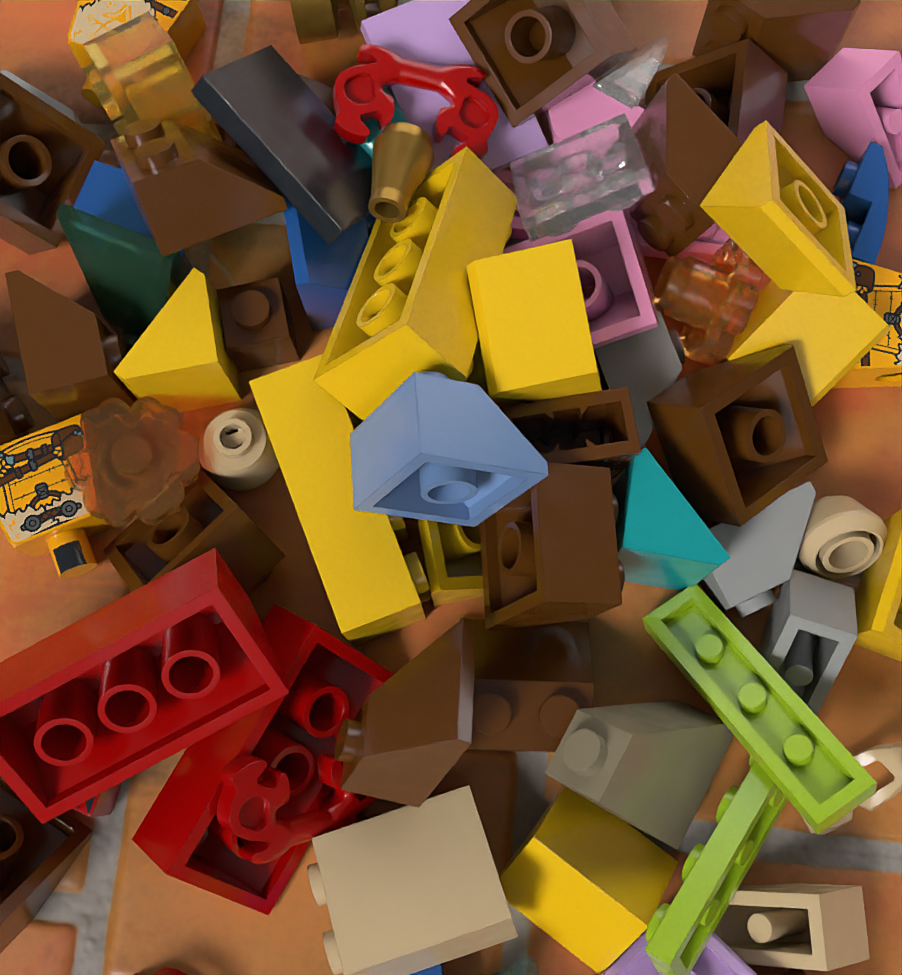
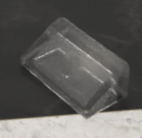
[593,35,669,109]

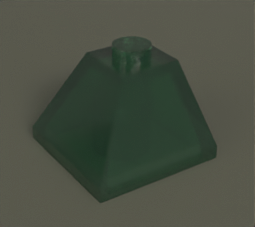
[56,203,191,351]

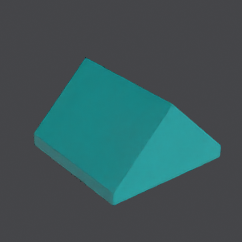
[612,447,731,591]

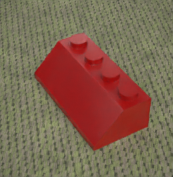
[0,548,290,824]
[132,603,394,916]

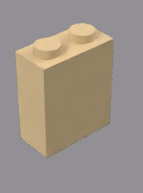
[307,785,518,975]

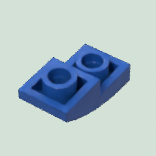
[831,142,889,265]

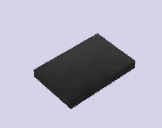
[191,45,372,245]

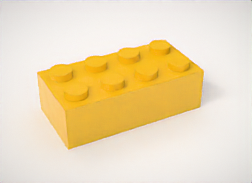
[313,146,518,421]
[249,354,432,647]

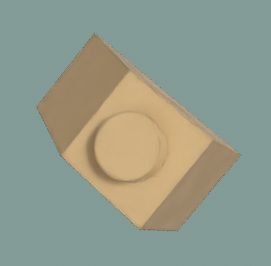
[714,883,870,971]

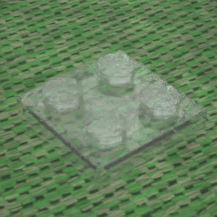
[509,113,655,242]

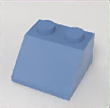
[350,372,548,527]

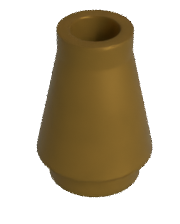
[368,122,435,223]

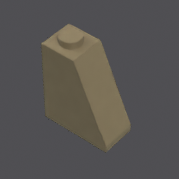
[544,700,734,850]

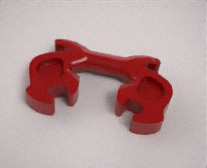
[332,44,499,160]
[216,731,378,864]

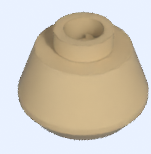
[199,408,280,491]
[798,496,887,579]

